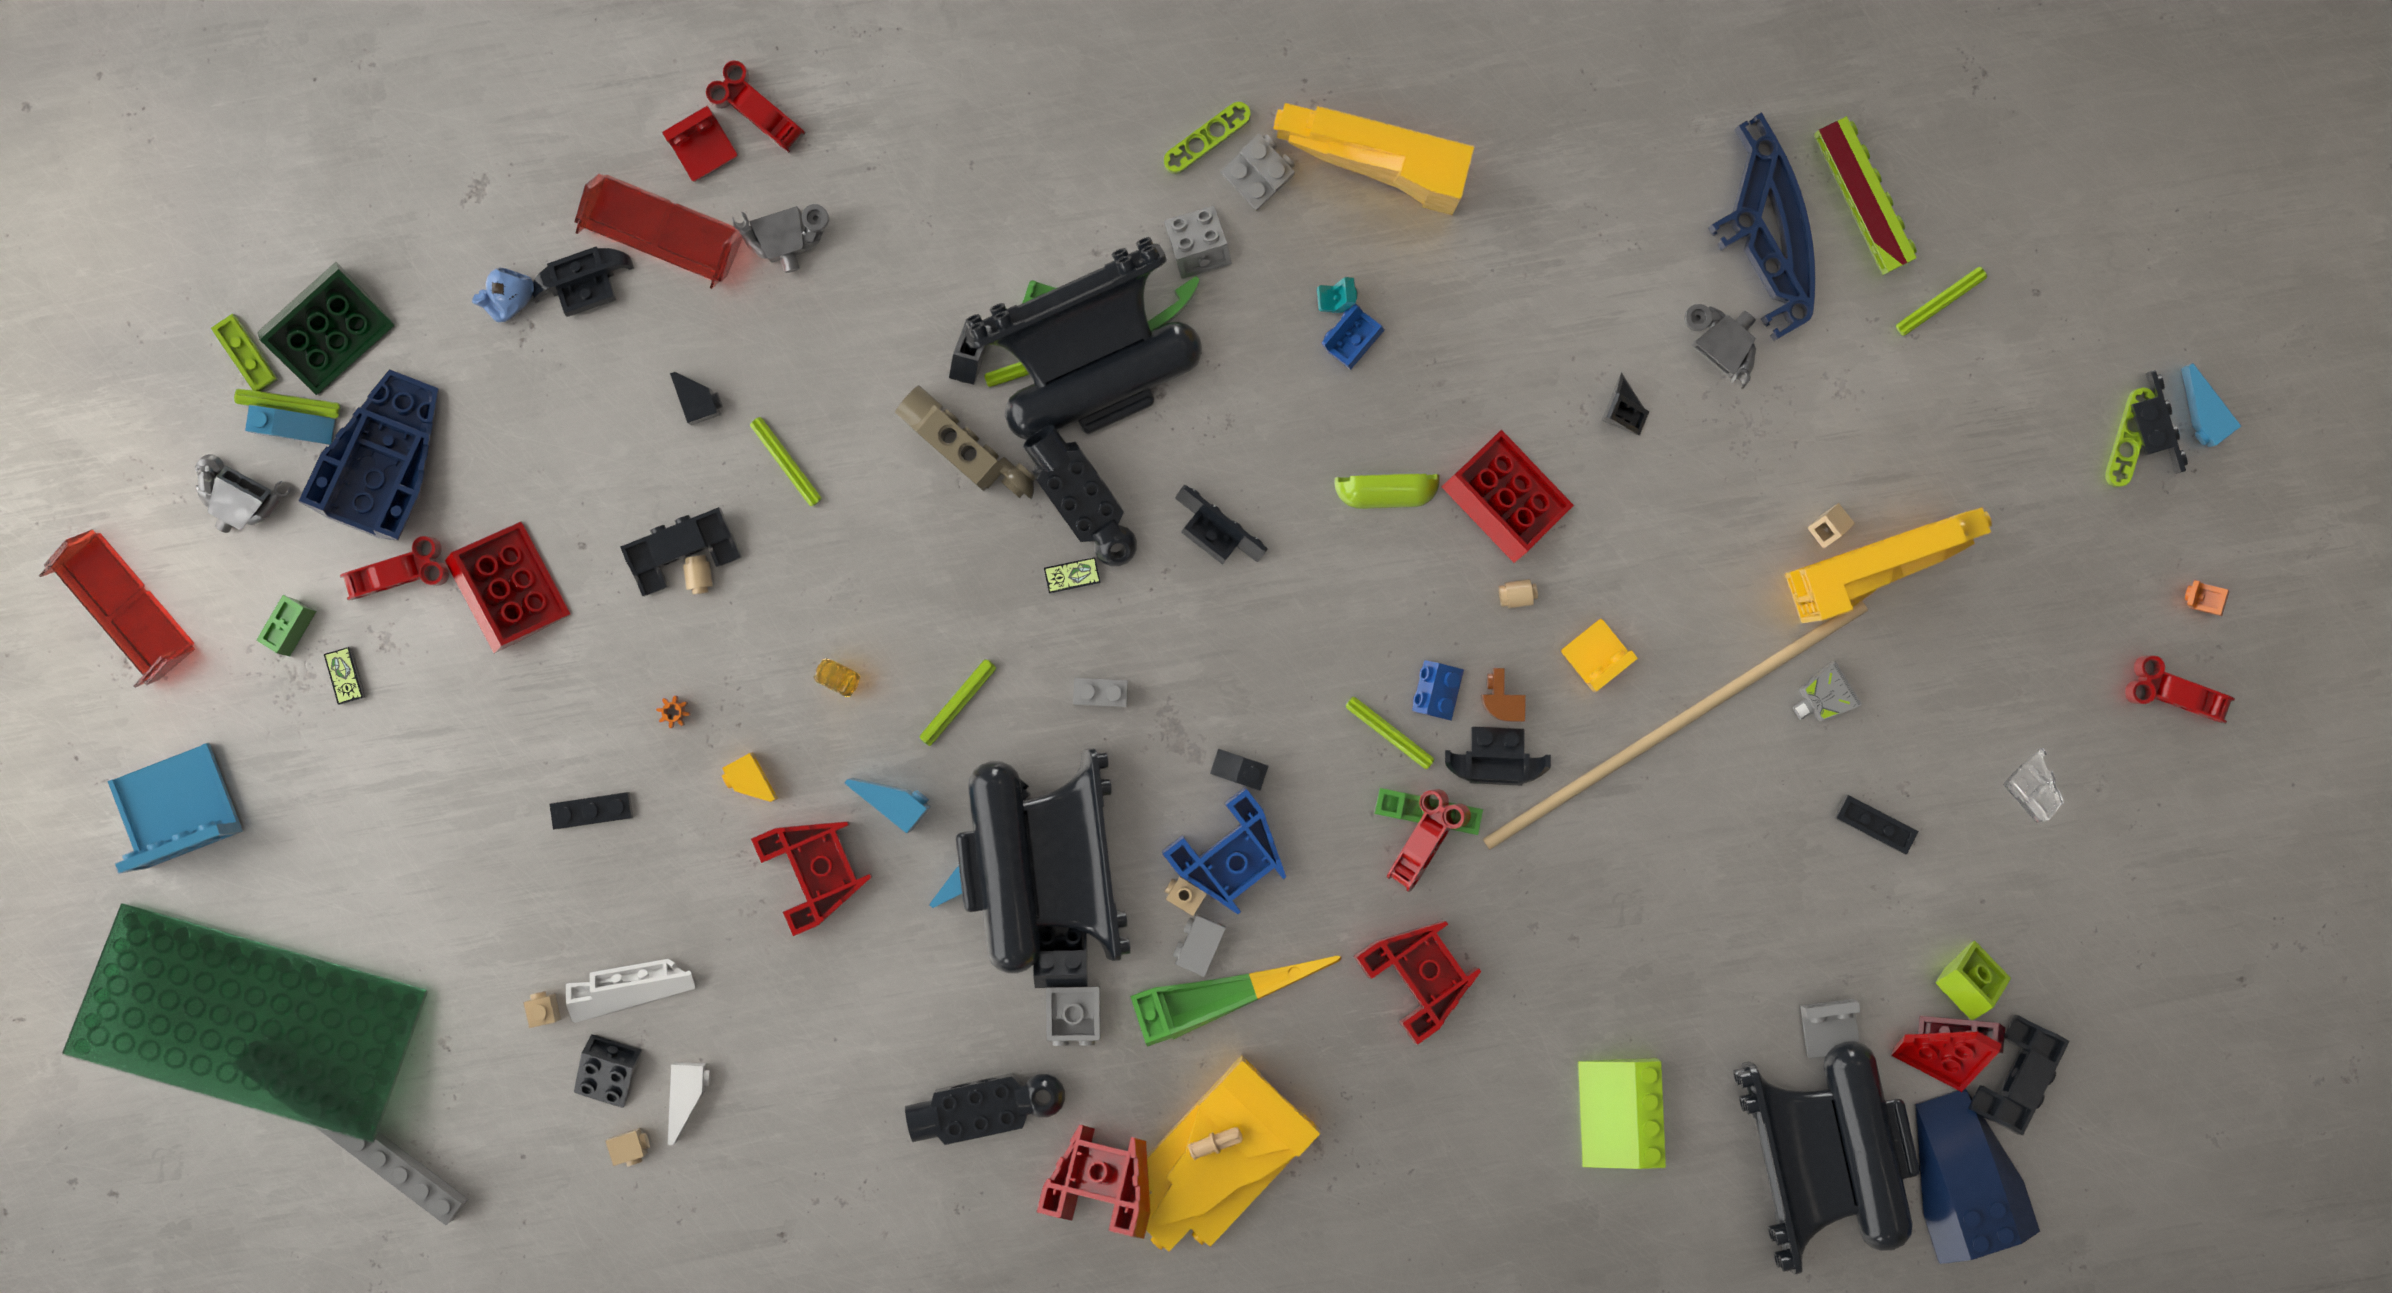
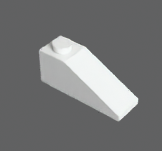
[668,1062,711,1145]

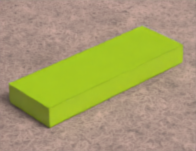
[211,314,279,392]

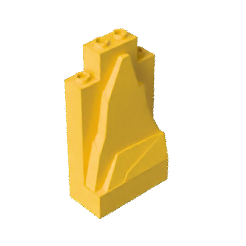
[1273,103,1474,215]
[1785,507,1992,623]
[1146,1055,1320,1252]

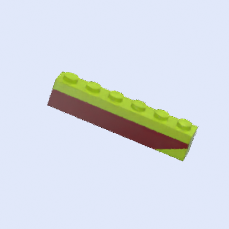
[1813,116,1917,275]

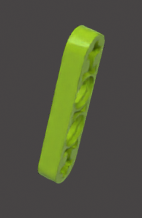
[1164,102,1250,174]
[2105,387,2155,487]

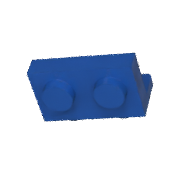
[1322,304,1385,370]
[1412,660,1464,721]

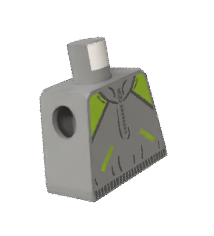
[1793,661,1862,721]

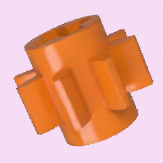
[656,696,691,728]

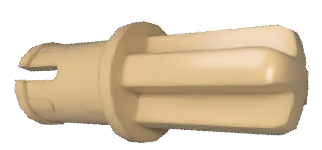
[1188,1127,1242,1160]

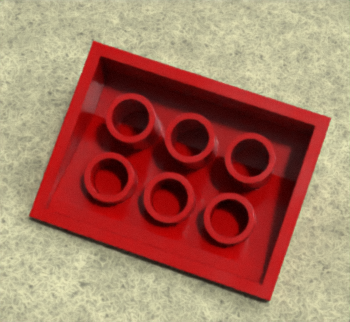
[1441,429,1574,563]
[444,522,570,653]

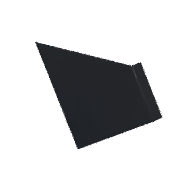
[1602,372,1650,436]

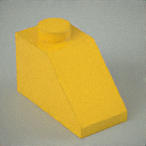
[721,752,778,802]

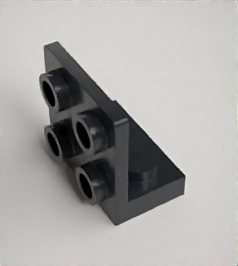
[574,1034,642,1108]

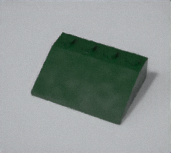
[257,262,395,395]

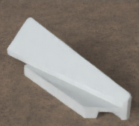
[566,959,695,1023]

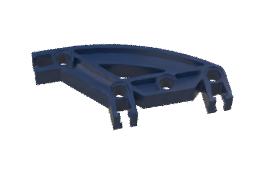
[1708,112,1815,341]

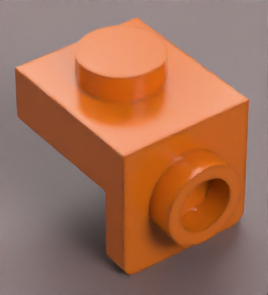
[2185,580,2230,616]

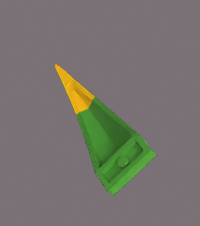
[1130,956,1341,1047]

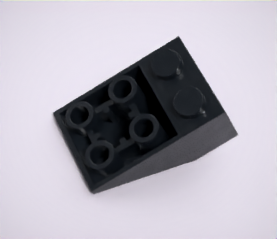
[1033,927,1088,988]

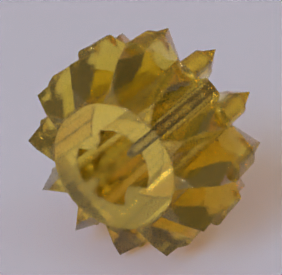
[813,658,860,697]

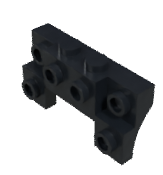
[620,507,742,597]
[1968,1015,2070,1136]

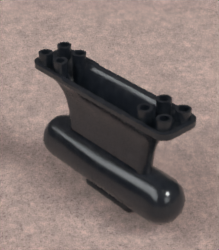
[965,237,1202,440]
[956,749,1130,973]
[1733,1041,1919,1275]

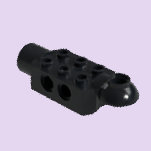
[1023,425,1137,567]
[905,1073,1065,1145]

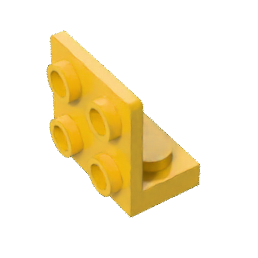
[1561,619,1638,692]

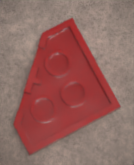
[1891,1031,2002,1092]

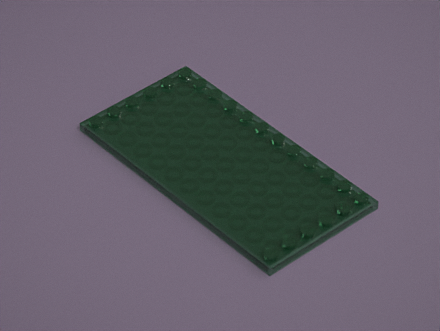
[62,903,428,1144]

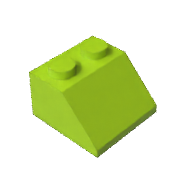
[1935,940,2011,1021]

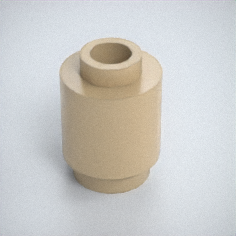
[683,555,713,595]
[1498,579,1538,609]

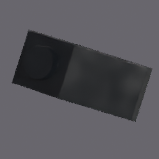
[949,322,986,385]
[670,372,723,425]
[1210,749,1269,791]

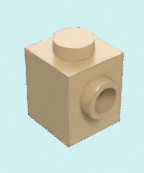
[1807,503,1855,549]
[1164,876,1206,916]
[523,991,561,1028]
[605,1128,650,1166]

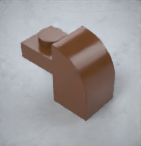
[1481,668,1526,722]

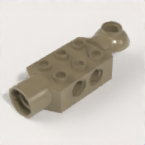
[895,385,1035,499]

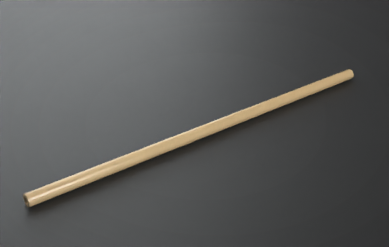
[1483,601,1868,850]

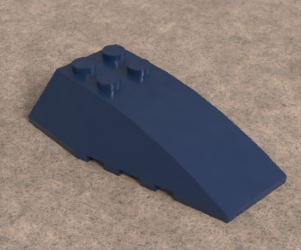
[299,369,439,541]
[1915,1088,2040,1264]

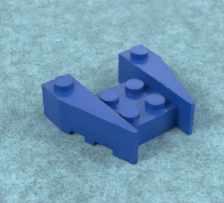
[1162,787,1286,914]

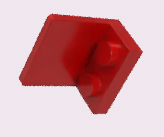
[662,106,738,182]

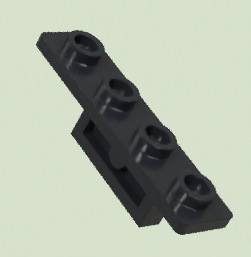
[2130,370,2188,474]
[1175,484,1268,565]

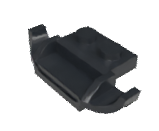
[532,246,634,317]
[1445,727,1551,786]

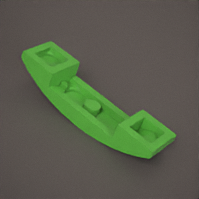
[1148,275,1200,330]
[1374,788,1483,835]

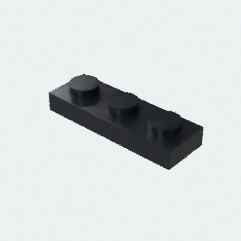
[549,792,633,830]
[1834,795,1919,855]

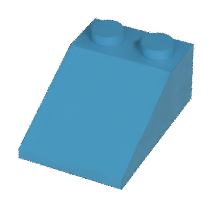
[844,778,931,834]

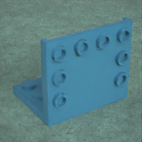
[107,743,243,874]

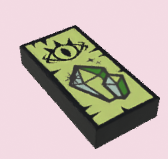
[1044,557,1101,594]
[324,647,365,705]

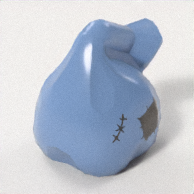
[472,267,534,322]

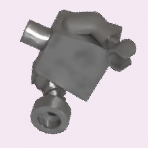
[732,204,829,273]
[1684,304,1756,389]
[195,454,291,533]

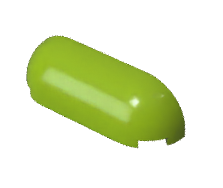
[1334,474,1440,509]

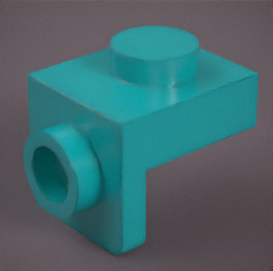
[1317,277,1358,313]

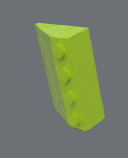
[1578,1058,1666,1169]

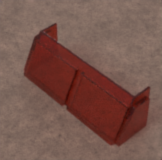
[574,174,743,289]
[39,529,195,688]

